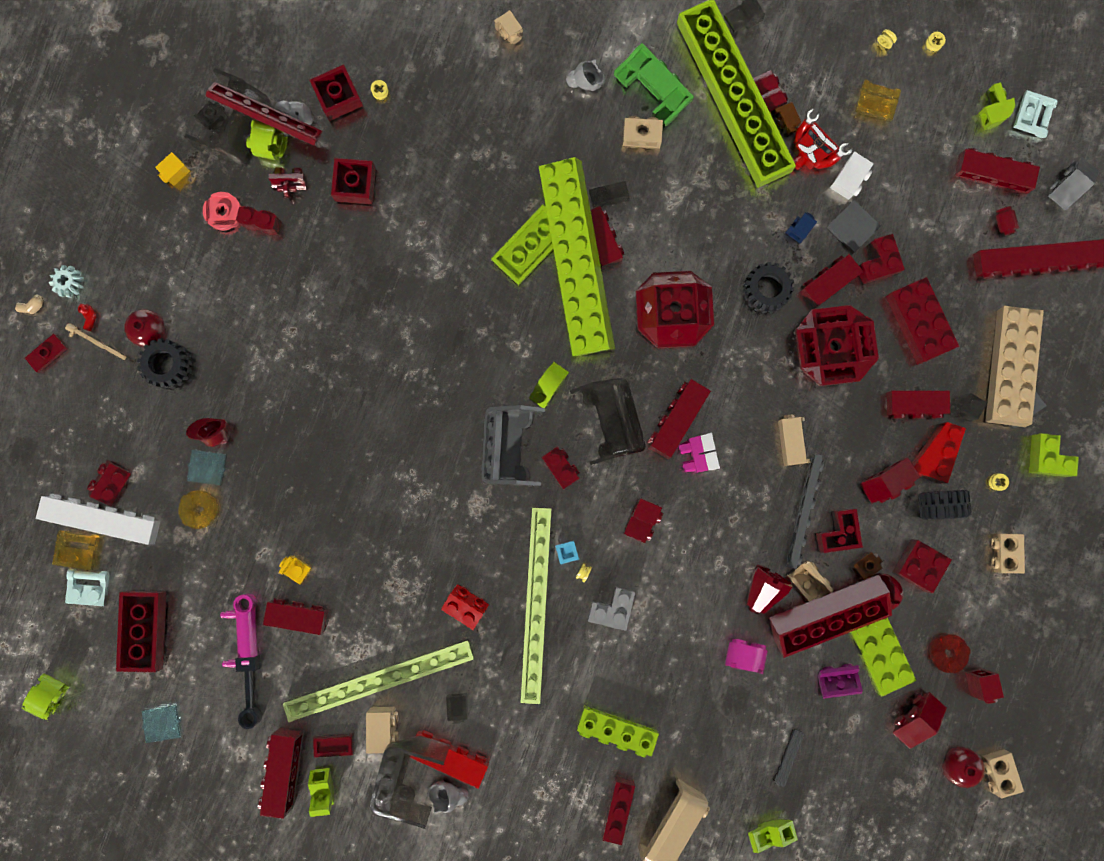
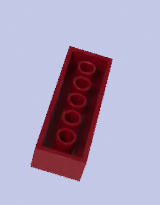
[769,575,892,658]

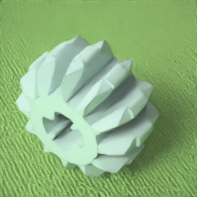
[49,265,84,298]

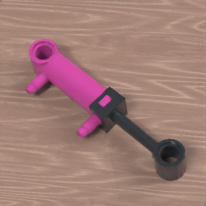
[220,593,262,729]

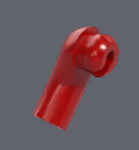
[78,304,97,332]

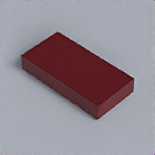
[313,734,354,757]

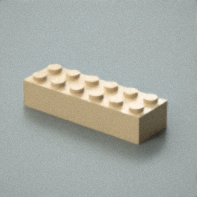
[985,306,1044,427]

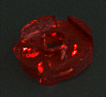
[929,634,971,673]

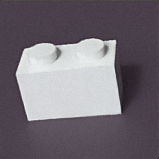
[830,151,874,200]

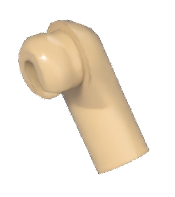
[15,295,44,314]

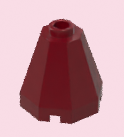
[747,564,793,615]

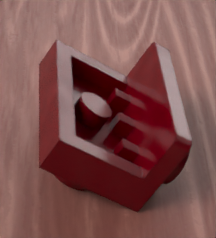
[87,460,131,507]

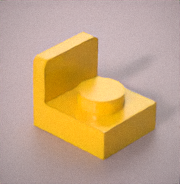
[279,556,312,585]

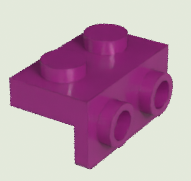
[818,664,863,699]

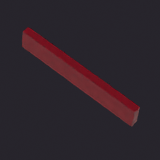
[206,82,322,145]

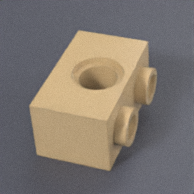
[623,116,663,148]

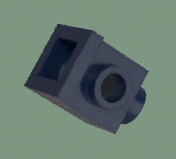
[785,212,817,244]

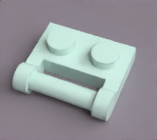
[1013,90,1058,138]
[65,568,110,606]

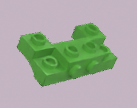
[614,43,694,128]

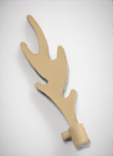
[65,323,126,360]

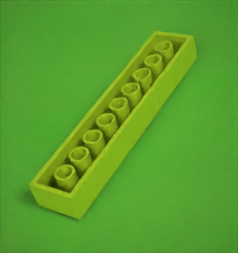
[677,0,796,188]
[539,157,615,356]

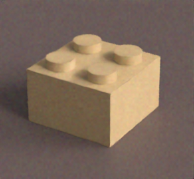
[366,706,399,754]

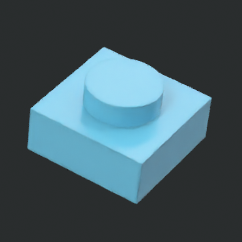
[555,541,579,564]

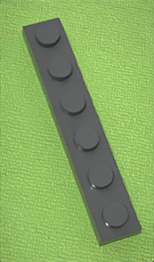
[785,454,824,569]

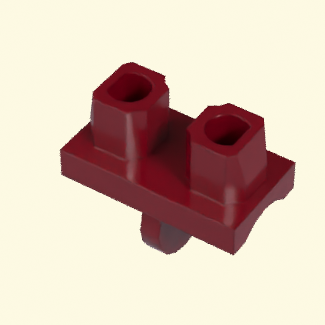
[269,167,307,197]

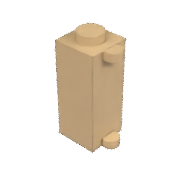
[778,414,811,466]

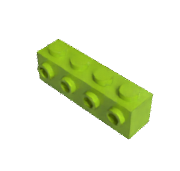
[577,705,659,757]

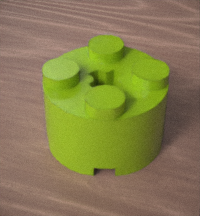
[246,119,287,160]
[22,673,70,720]

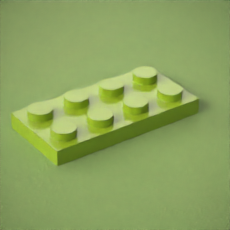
[491,204,553,286]
[850,618,917,697]

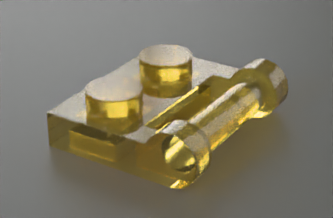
[855,79,901,122]
[52,530,100,570]

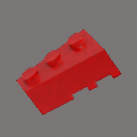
[912,422,966,484]

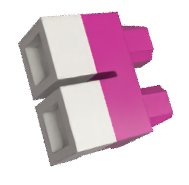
[678,433,720,473]

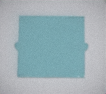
[187,450,226,486]
[142,705,181,743]

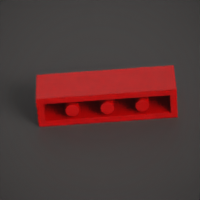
[407,730,489,789]

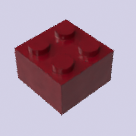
[309,64,363,121]
[331,158,376,204]
[892,539,952,594]

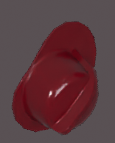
[186,418,228,447]

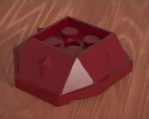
[635,271,714,349]
[795,305,879,386]

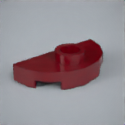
[872,573,903,610]

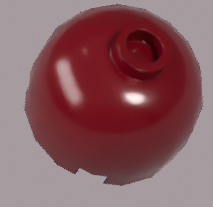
[124,309,166,348]
[942,746,985,788]

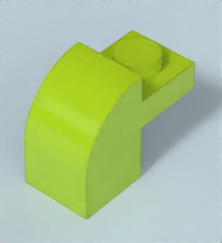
[979,82,1015,130]
[529,362,569,408]
[308,768,334,817]
[748,819,798,853]

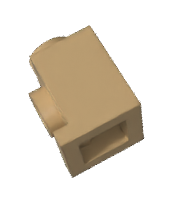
[494,10,523,44]

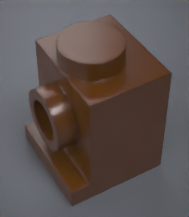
[772,102,801,135]
[849,552,883,581]

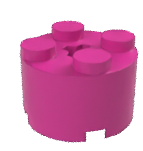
[725,639,768,674]

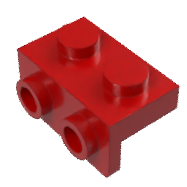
[441,584,489,630]

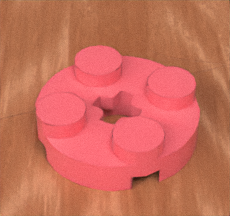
[202,192,241,231]

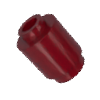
[995,206,1020,236]

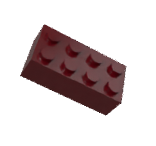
[885,277,960,365]
[647,379,711,460]
[116,591,166,672]
[258,727,304,819]

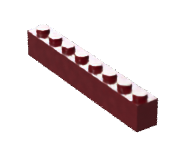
[973,239,1104,279]

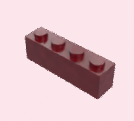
[954,148,1040,194]

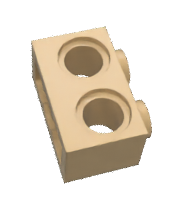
[991,534,1025,573]
[982,749,1024,799]

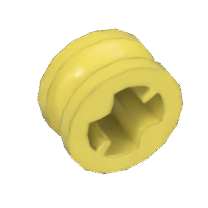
[877,29,897,49]
[926,32,946,52]
[371,80,389,100]
[989,473,1009,491]
[576,563,592,582]

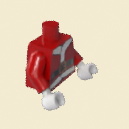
[793,109,852,170]

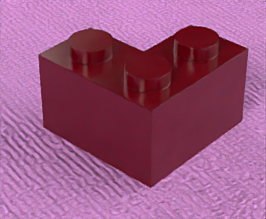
[859,234,905,285]
[860,457,920,503]
[623,498,664,543]
[816,509,863,553]
[893,692,947,749]

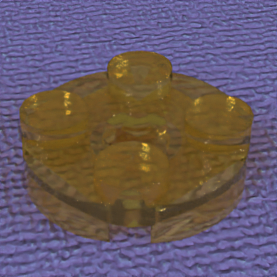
[178,490,219,529]

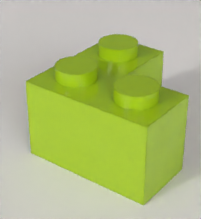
[1029,433,1079,477]

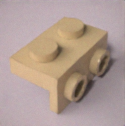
[786,561,833,603]

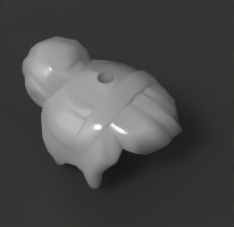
[566,59,606,91]
[274,100,314,125]
[427,780,469,813]

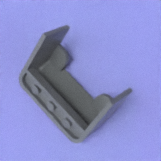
[481,405,545,486]

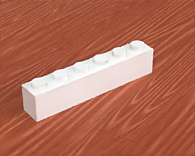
[36,493,160,545]

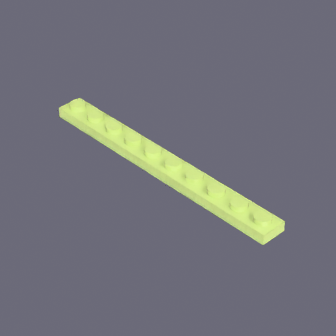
[521,508,551,704]
[283,640,474,722]

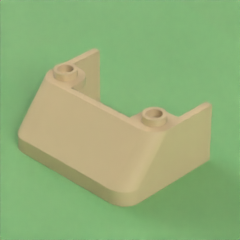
[638,779,710,861]

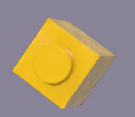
[155,152,190,186]

